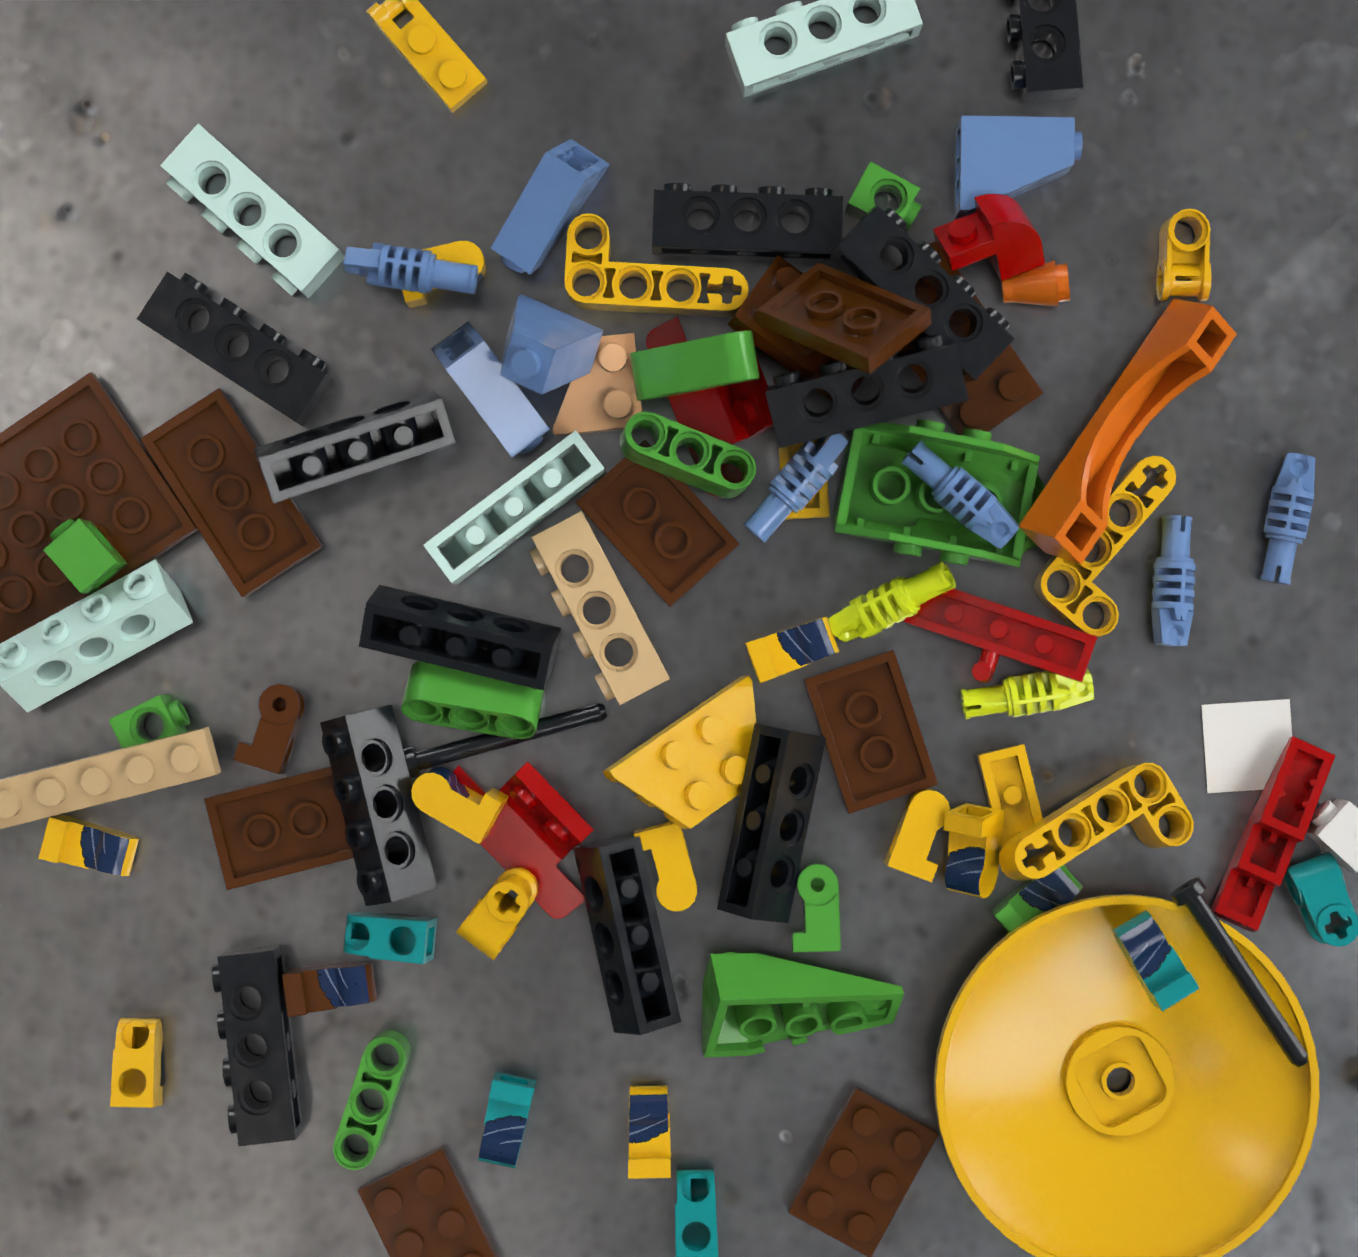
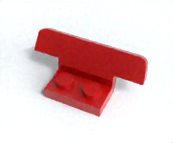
[646,316,774,497]
[453,762,594,919]

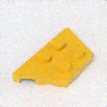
[602,675,756,829]

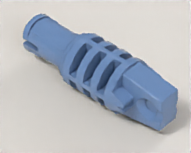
[343,243,478,295]
[743,433,848,543]
[901,440,1019,549]
[1260,453,1315,585]
[1151,515,1196,647]

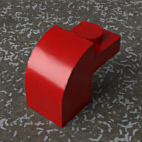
[933,194,1045,281]

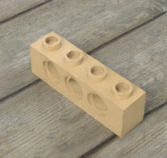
[529,511,670,705]

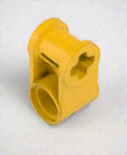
[1156,208,1211,302]
[456,867,538,961]

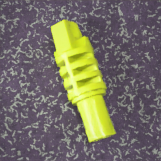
[828,561,956,642]
[960,668,1094,720]

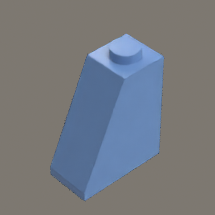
[955,116,1083,219]
[491,139,610,274]
[500,294,603,394]
[431,321,550,457]

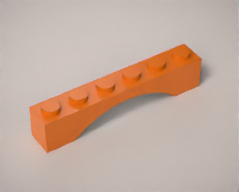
[1019,298,1237,565]

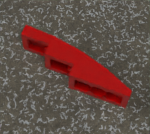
[1211,736,1336,932]

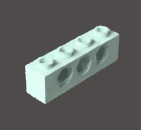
[725,0,923,98]
[160,124,345,299]
[423,430,606,585]
[0,560,193,713]

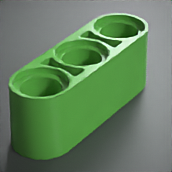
[630,330,760,401]
[619,411,756,499]
[401,661,544,739]
[333,1030,411,1171]

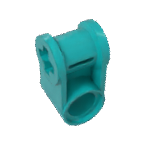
[1284,852,1358,947]

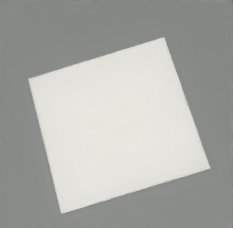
[1201,699,1292,793]

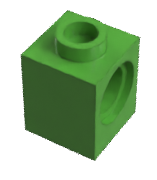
[845,161,922,230]
[43,518,128,594]
[108,694,190,748]

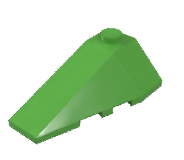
[702,952,904,1057]

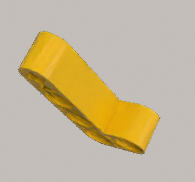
[564,213,749,318]
[1033,456,1176,637]
[999,763,1194,881]

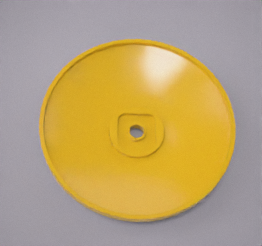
[934,894,1320,1257]

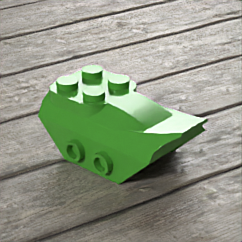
[834,419,1045,568]

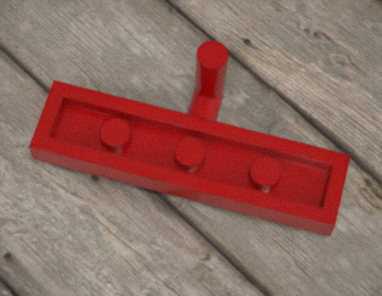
[902,589,1098,683]

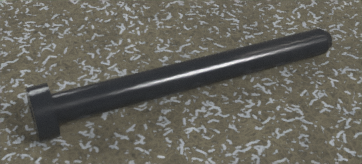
[403,703,607,780]
[1171,877,1308,1067]

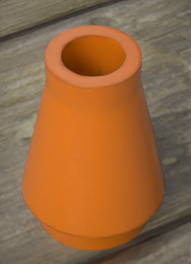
[1002,260,1070,307]

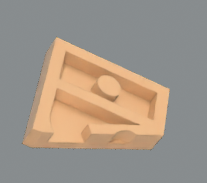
[553,333,642,437]

